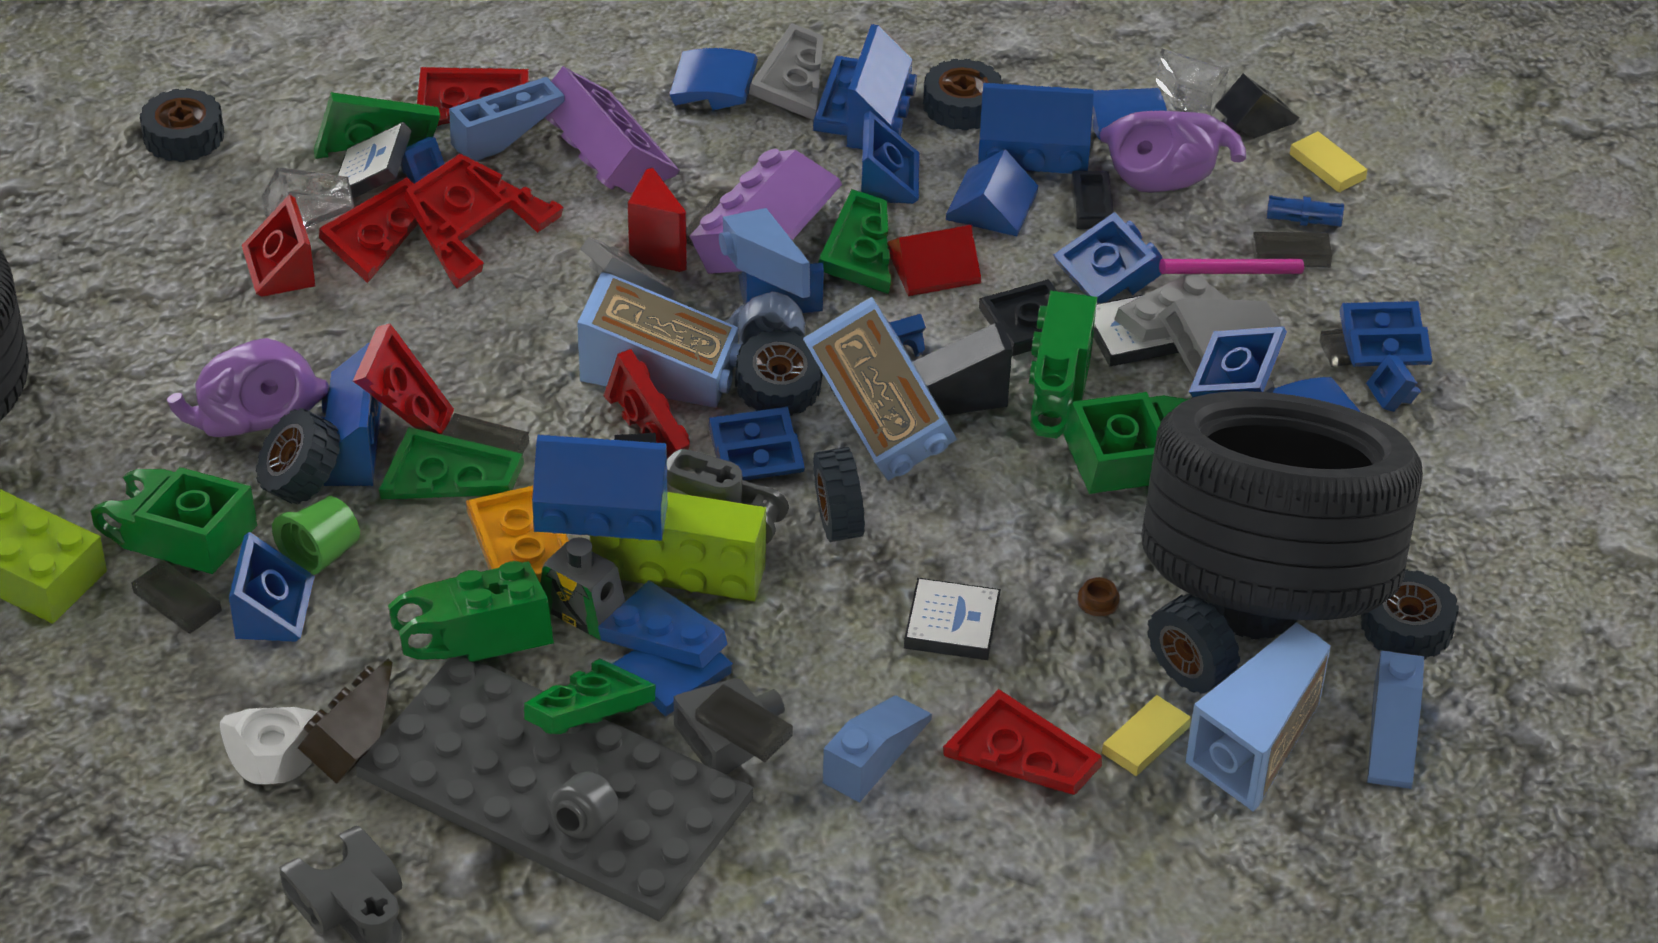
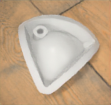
[220,707,318,784]

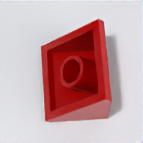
[628,167,687,272]
[241,194,316,297]
[887,225,981,297]

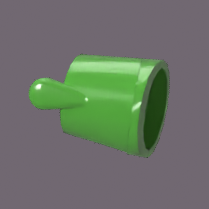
[272,496,360,575]

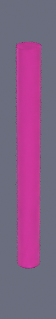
[1159,259,1304,274]

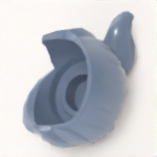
[724,292,806,345]

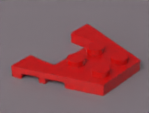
[404,153,564,289]

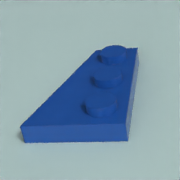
[598,580,728,669]

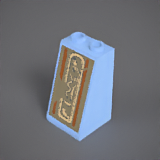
[577,272,743,408]
[803,297,958,481]
[1185,622,1331,811]

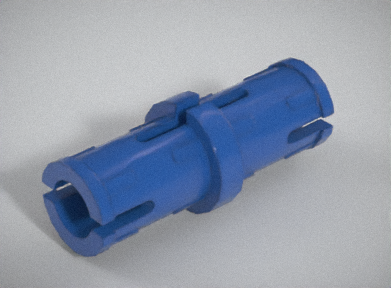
[1266,195,1344,227]

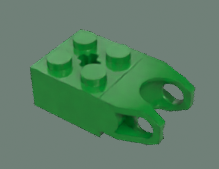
[1029,290,1097,439]
[1063,392,1189,494]
[90,467,258,574]
[388,561,554,662]

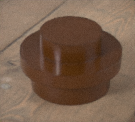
[1077,577,1120,617]

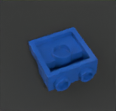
[1053,212,1163,304]

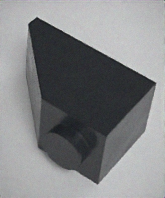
[1215,73,1300,139]

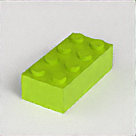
[0,489,107,624]
[590,492,766,601]

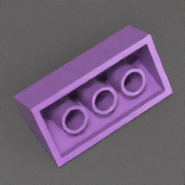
[545,66,680,193]
[690,149,842,274]

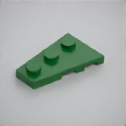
[314,92,440,159]
[818,189,891,294]
[379,427,524,500]
[524,658,656,734]

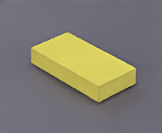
[1290,131,1368,192]
[1102,695,1191,776]

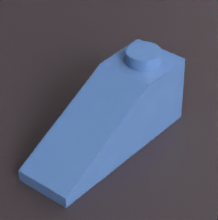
[449,77,565,161]
[719,208,810,298]
[1367,651,1424,789]
[823,695,932,803]

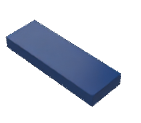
[813,56,859,136]

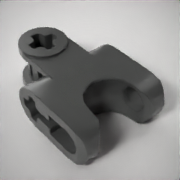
[667,449,789,544]
[279,826,402,943]

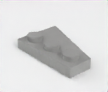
[749,23,824,120]
[580,237,675,299]
[1114,274,1230,342]

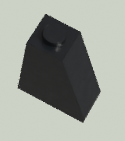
[913,322,1012,416]

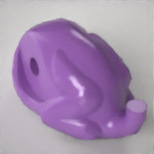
[1099,111,1246,193]
[167,338,329,437]

